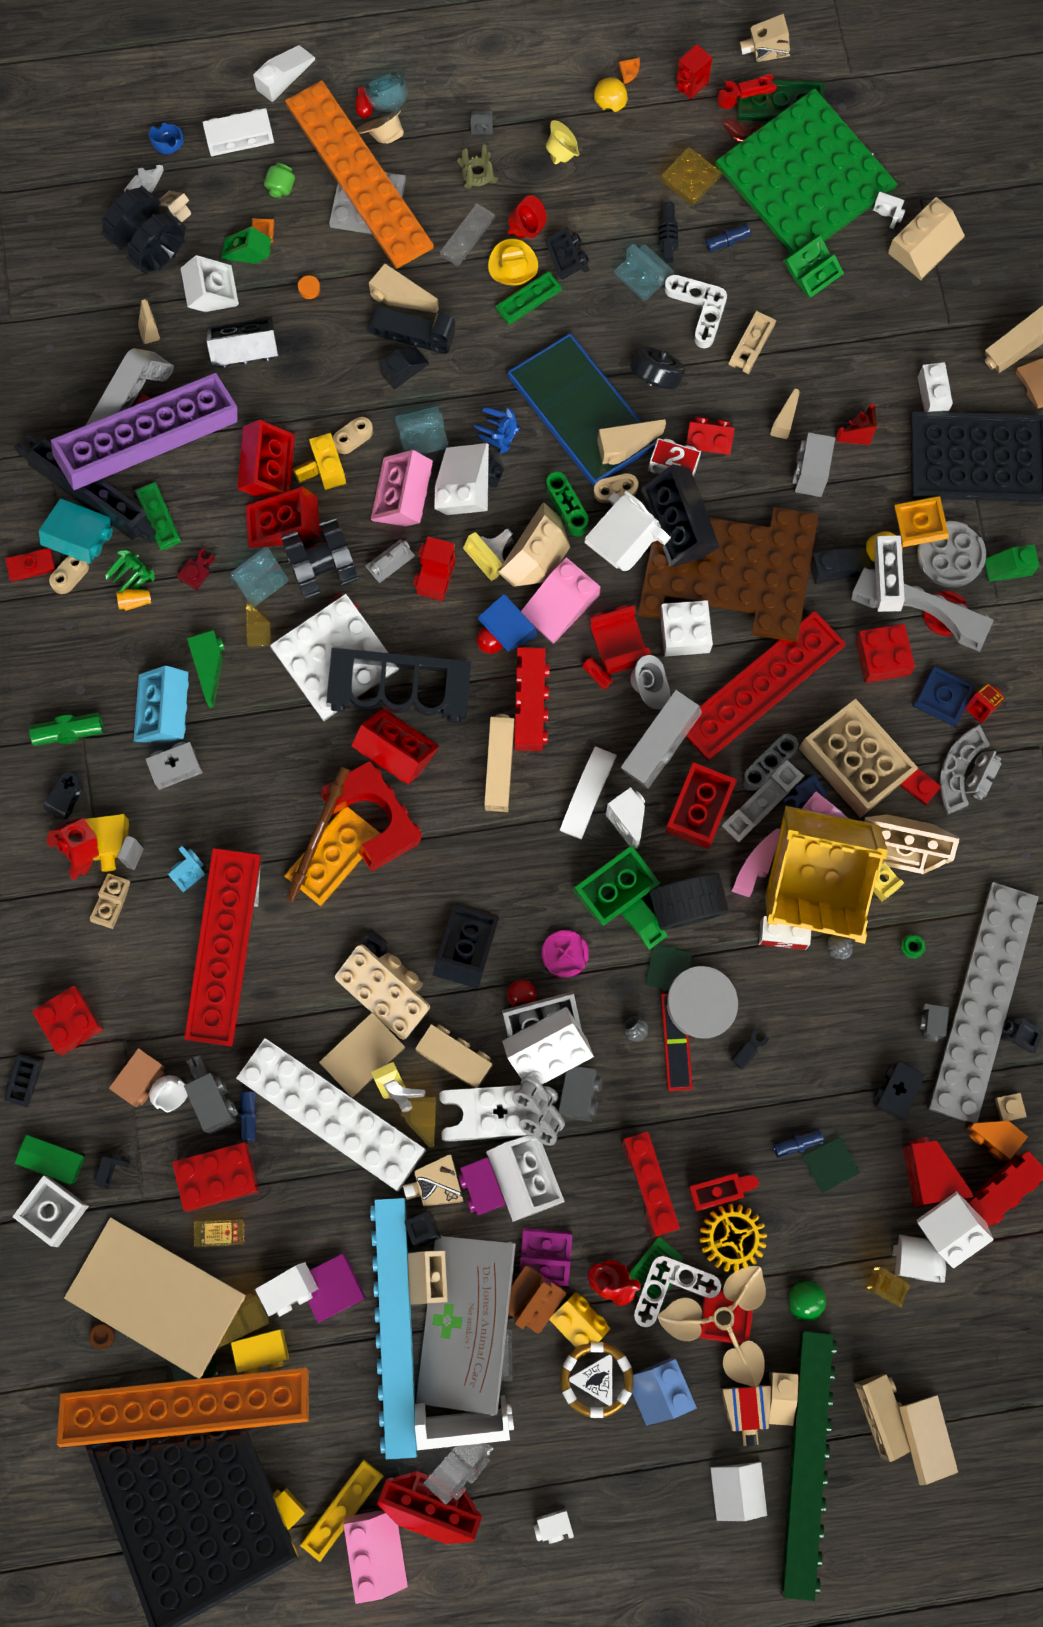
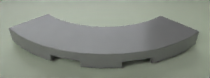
[939,724,990,815]

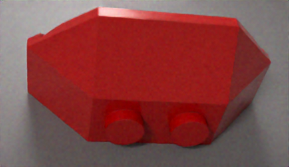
[377,1471,482,1544]

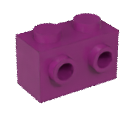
[458,1158,506,1216]

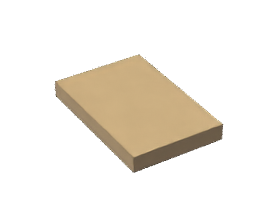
[319,1012,405,1098]
[899,1395,958,1485]

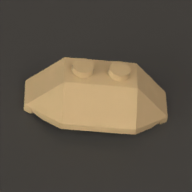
[498,503,570,587]
[864,815,959,874]

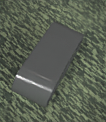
[742,734,798,792]

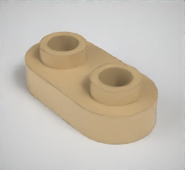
[333,417,373,454]
[594,474,638,503]
[49,556,89,594]

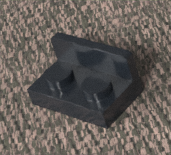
[545,227,590,280]

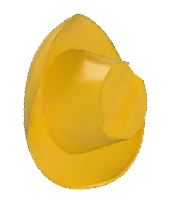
[488,239,538,286]

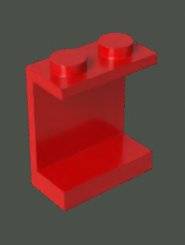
[590,605,651,675]

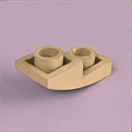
[90,874,130,929]

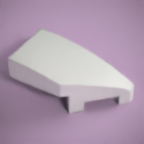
[124,165,163,193]

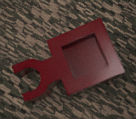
[177,548,216,591]

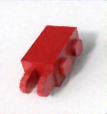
[687,1173,759,1212]

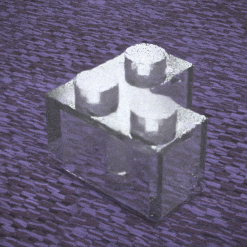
[423,1443,493,1505]

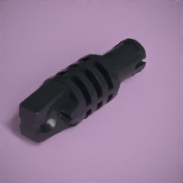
[659,202,678,263]

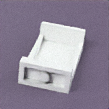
[415,1395,514,1450]

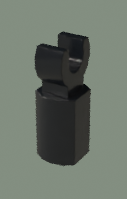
[730,1028,769,1070]

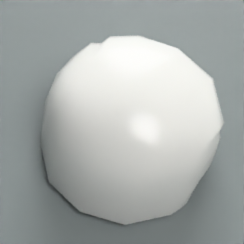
[149,1075,188,1112]

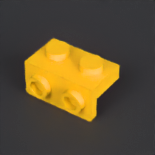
[549,1292,610,1356]

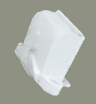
[585,491,671,571]

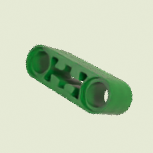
[546,472,588,537]

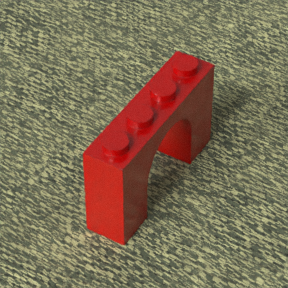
[321,761,422,872]
[621,1132,680,1238]

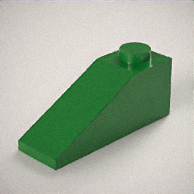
[187,630,225,708]

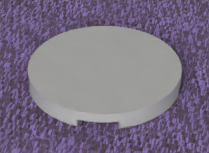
[917,521,986,587]
[667,966,738,1039]

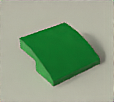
[783,235,844,298]

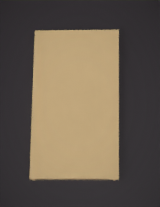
[64,1217,246,1379]

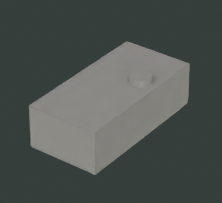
[621,690,702,789]

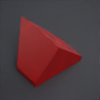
[835,403,877,445]

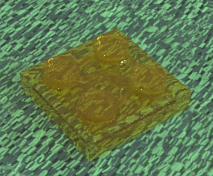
[660,147,722,206]

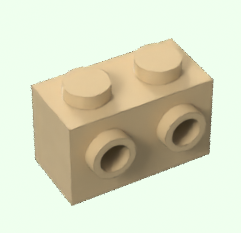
[407,1251,448,1305]

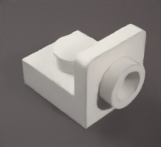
[873,192,905,229]

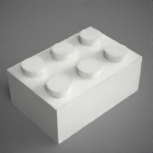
[502,1007,594,1085]

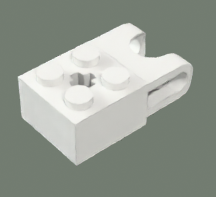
[439,1085,527,1141]

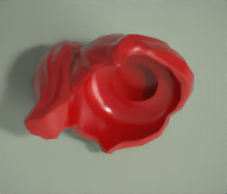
[587,1260,641,1306]

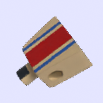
[721,1385,771,1446]

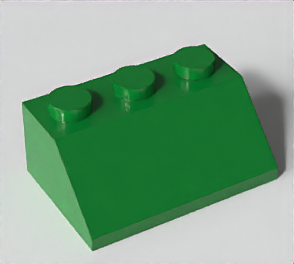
[572,845,661,926]

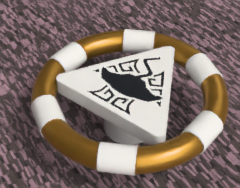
[560,1342,634,1418]

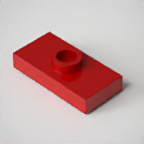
[5,548,56,582]

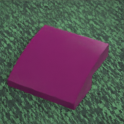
[520,1228,572,1286]
[308,1253,366,1323]

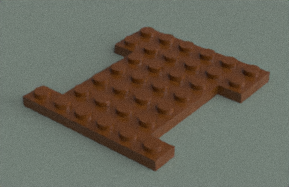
[638,507,819,642]

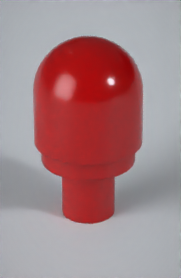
[355,87,373,118]

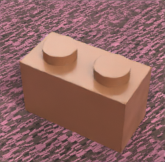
[109,1048,166,1107]

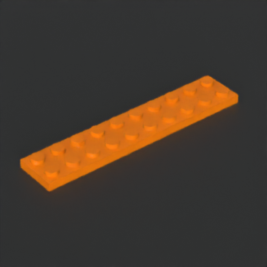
[285,81,433,269]
[57,1368,309,1447]

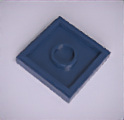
[913,666,976,727]

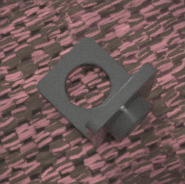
[471,111,493,134]

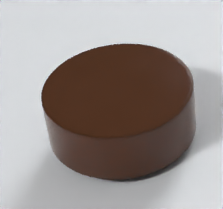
[89,1323,115,1349]

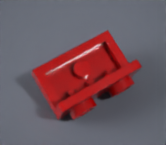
[686,417,735,455]

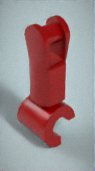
[717,74,777,109]

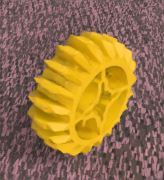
[700,1204,767,1272]

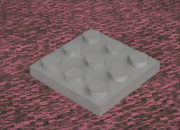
[329,172,406,234]

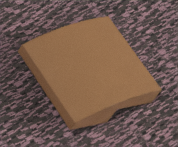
[1016,358,1043,409]

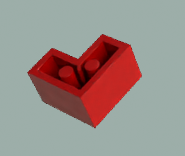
[414,537,456,601]

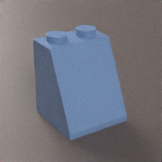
[632,1357,697,1426]

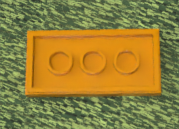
[284,807,381,907]

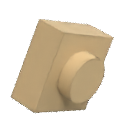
[995,1093,1027,1121]

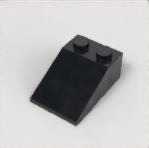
[432,904,499,989]

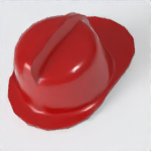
[507,196,547,239]

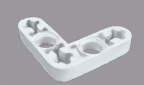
[664,275,727,348]
[634,1256,721,1327]

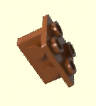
[508,1265,566,1333]

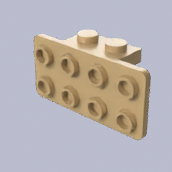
[335,944,430,1040]

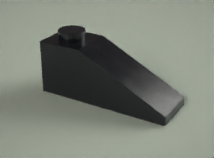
[810,549,875,584]

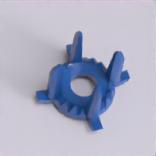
[474,407,520,454]

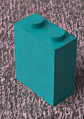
[39,498,113,564]

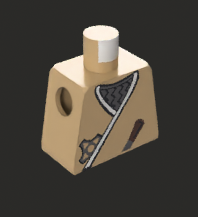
[739,14,790,62]
[403,1155,464,1206]

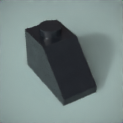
[379,347,429,390]

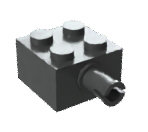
[184,1055,239,1134]

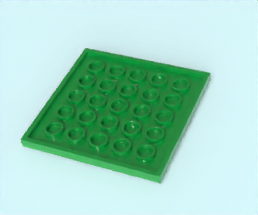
[715,89,898,253]

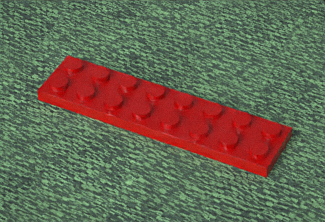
[686,611,846,761]
[184,848,262,1046]

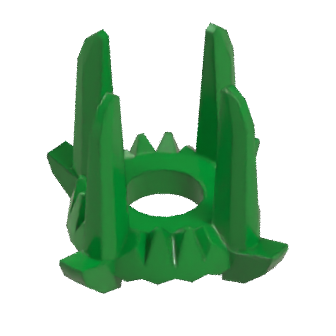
[105,549,155,592]

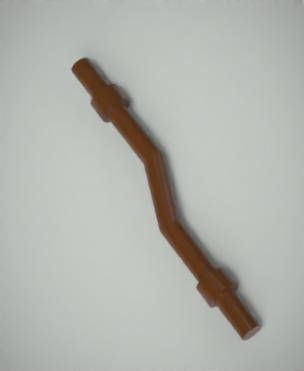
[286,767,349,902]

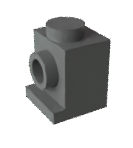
[919,1004,949,1042]

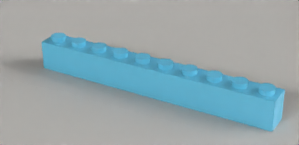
[371,1198,418,1459]

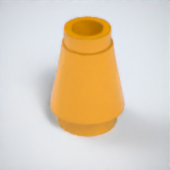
[116,589,151,611]

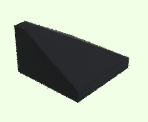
[362,929,388,958]

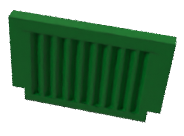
[629,1237,684,1305]

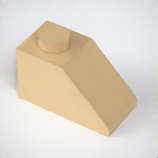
[769,1372,798,1426]

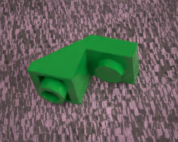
[620,899,668,950]

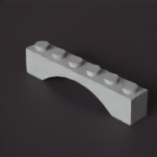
[852,568,994,652]

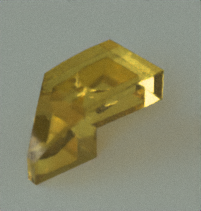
[246,603,271,647]

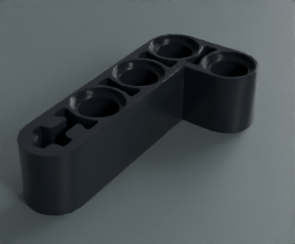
[367,307,455,354]

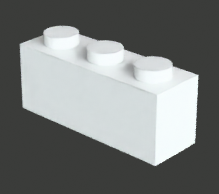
[203,108,274,156]
[874,536,905,612]

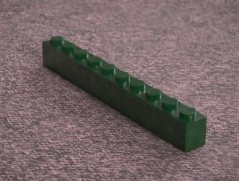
[781,1331,837,1601]

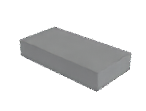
[118,836,144,870]

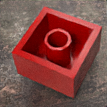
[855,623,915,683]
[32,986,104,1055]

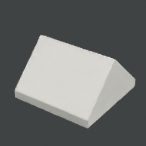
[710,1462,767,1521]

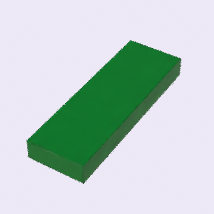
[495,271,562,326]
[135,482,182,551]

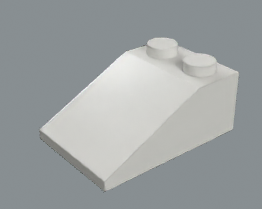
[435,443,489,515]

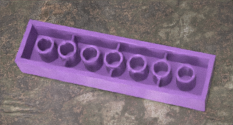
[51,373,237,490]

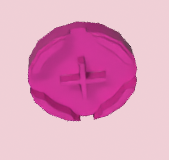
[542,930,589,978]

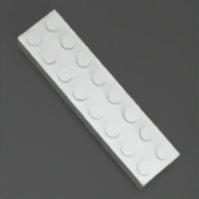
[236,1038,426,1192]

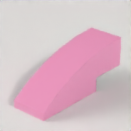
[731,828,780,897]

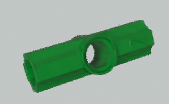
[29,712,103,746]

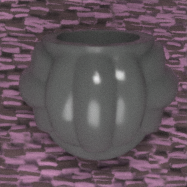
[827,935,853,960]
[623,1016,649,1042]

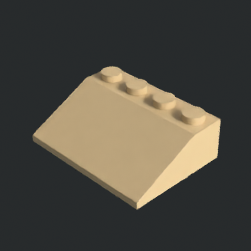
[798,699,918,818]

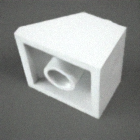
[181,255,239,312]
[606,787,645,850]
[917,1191,994,1268]

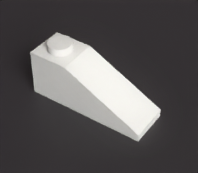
[253,45,315,102]

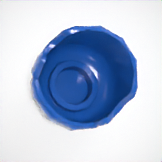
[148,122,184,155]

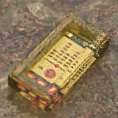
[194,1219,245,1247]

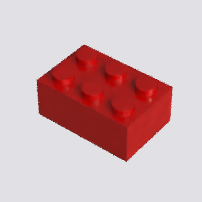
[665,762,737,850]
[172,1142,260,1212]

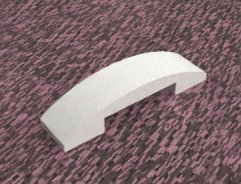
[560,747,617,840]

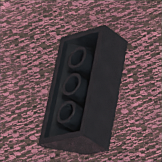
[641,464,720,567]

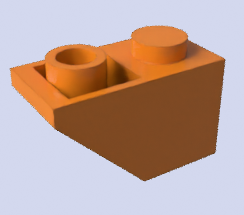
[966,1121,1028,1161]

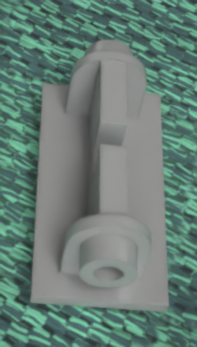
[365,539,415,583]
[965,751,1001,800]

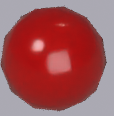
[476,627,503,654]
[507,979,537,1007]

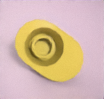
[546,120,580,164]

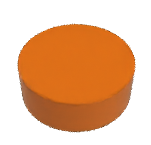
[298,275,320,299]

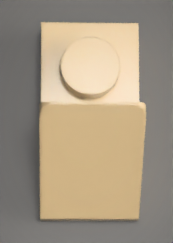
[158,191,191,222]

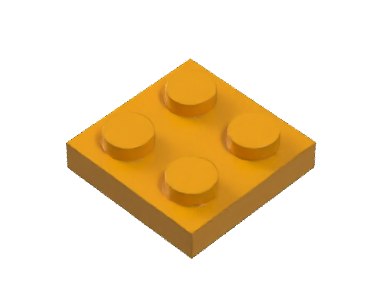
[895,496,949,547]

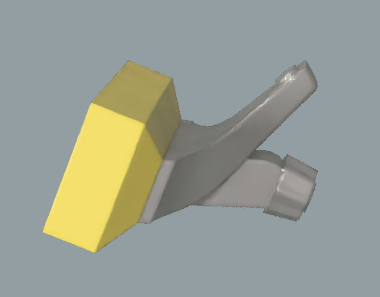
[463,529,513,582]
[371,1062,426,1113]

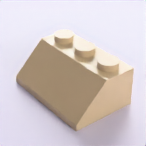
[888,197,964,280]
[854,1373,911,1462]

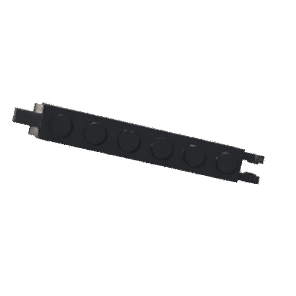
[15,434,156,543]

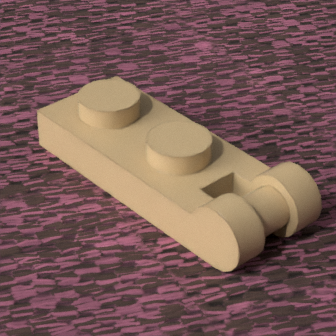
[729,311,776,374]

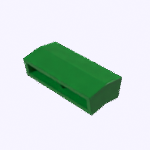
[15,1135,85,1185]

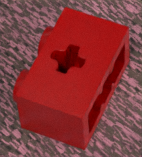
[676,44,713,99]

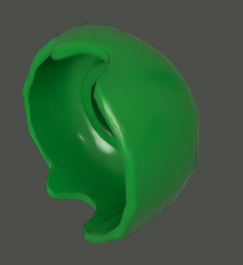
[788,1280,826,1322]

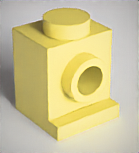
[873,862,904,902]

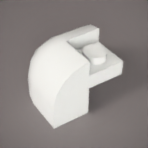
[893,1235,946,1283]

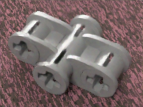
[512,1076,565,1146]

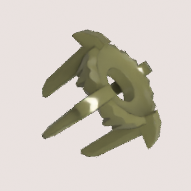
[457,144,498,189]

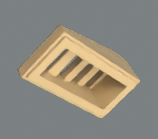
[138,299,160,344]
[770,389,800,439]

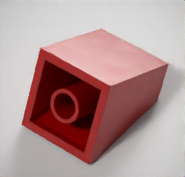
[903,1137,973,1206]

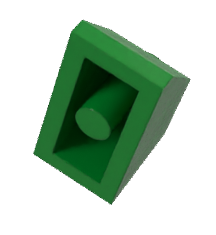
[221,226,272,264]
[984,545,1039,582]

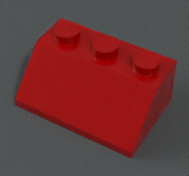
[237,419,295,497]
[352,708,439,785]

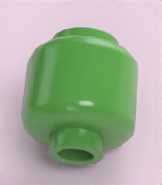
[264,163,295,199]

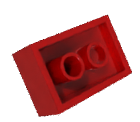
[246,487,320,548]

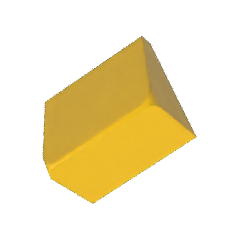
[292,460,319,483]

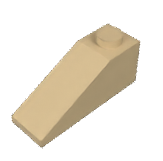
[369,264,439,313]
[597,419,666,465]

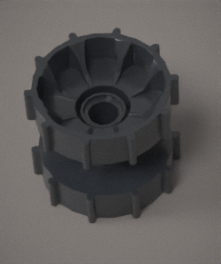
[101,185,187,275]
[281,517,359,600]

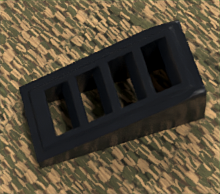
[4,1052,45,1107]

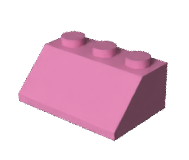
[371,450,433,526]
[344,1510,408,1604]

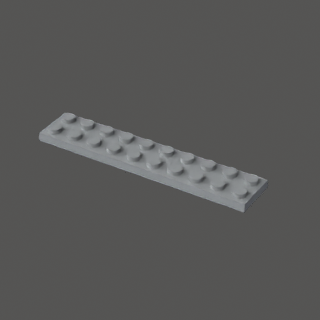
[928,882,1038,1124]

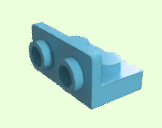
[168,846,205,892]

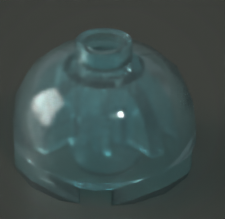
[364,73,408,114]

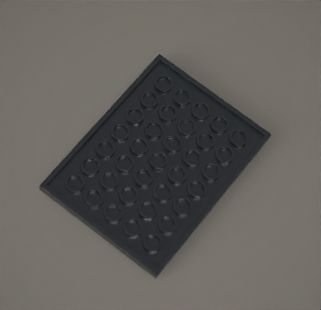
[85,1372,300,1627]

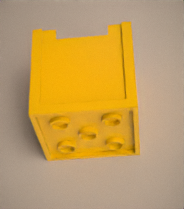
[765,806,888,944]

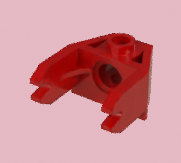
[46,818,99,880]

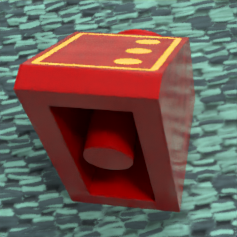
[965,683,1005,724]

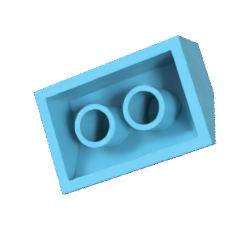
[133,665,189,743]

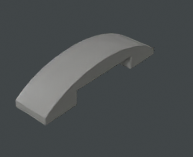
[722,760,804,842]

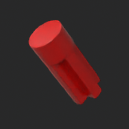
[582,657,613,690]

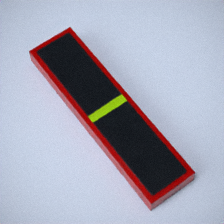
[661,994,693,1091]

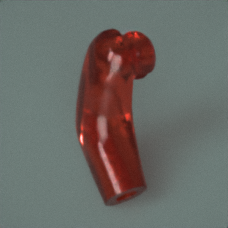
[723,118,763,142]

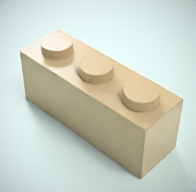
[415,1024,493,1088]

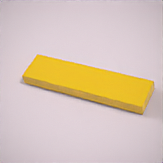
[300,1460,384,1562]

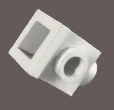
[534,1508,574,1544]

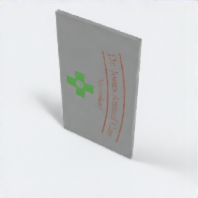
[416,1235,516,1416]

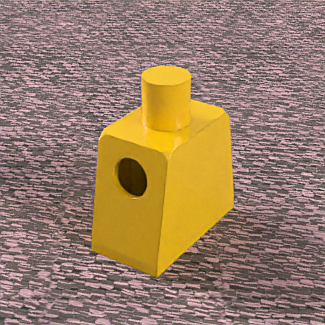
[85,814,129,872]

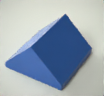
[478,594,538,652]

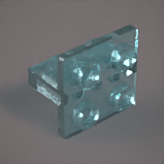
[614,243,674,301]
[395,407,448,455]
[229,547,288,607]

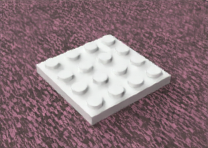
[270,594,399,721]

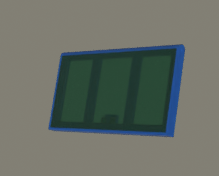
[507,334,657,487]

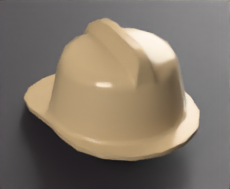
[356,109,404,144]

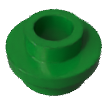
[901,934,925,959]

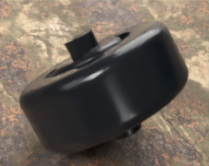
[630,347,685,389]

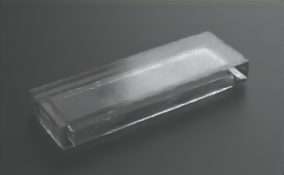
[440,203,495,266]

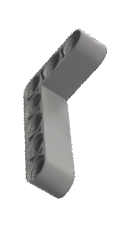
[86,348,174,425]

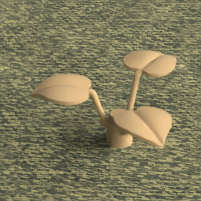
[658,1266,766,1387]

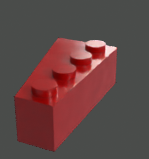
[515,648,550,751]
[966,1151,1043,1227]

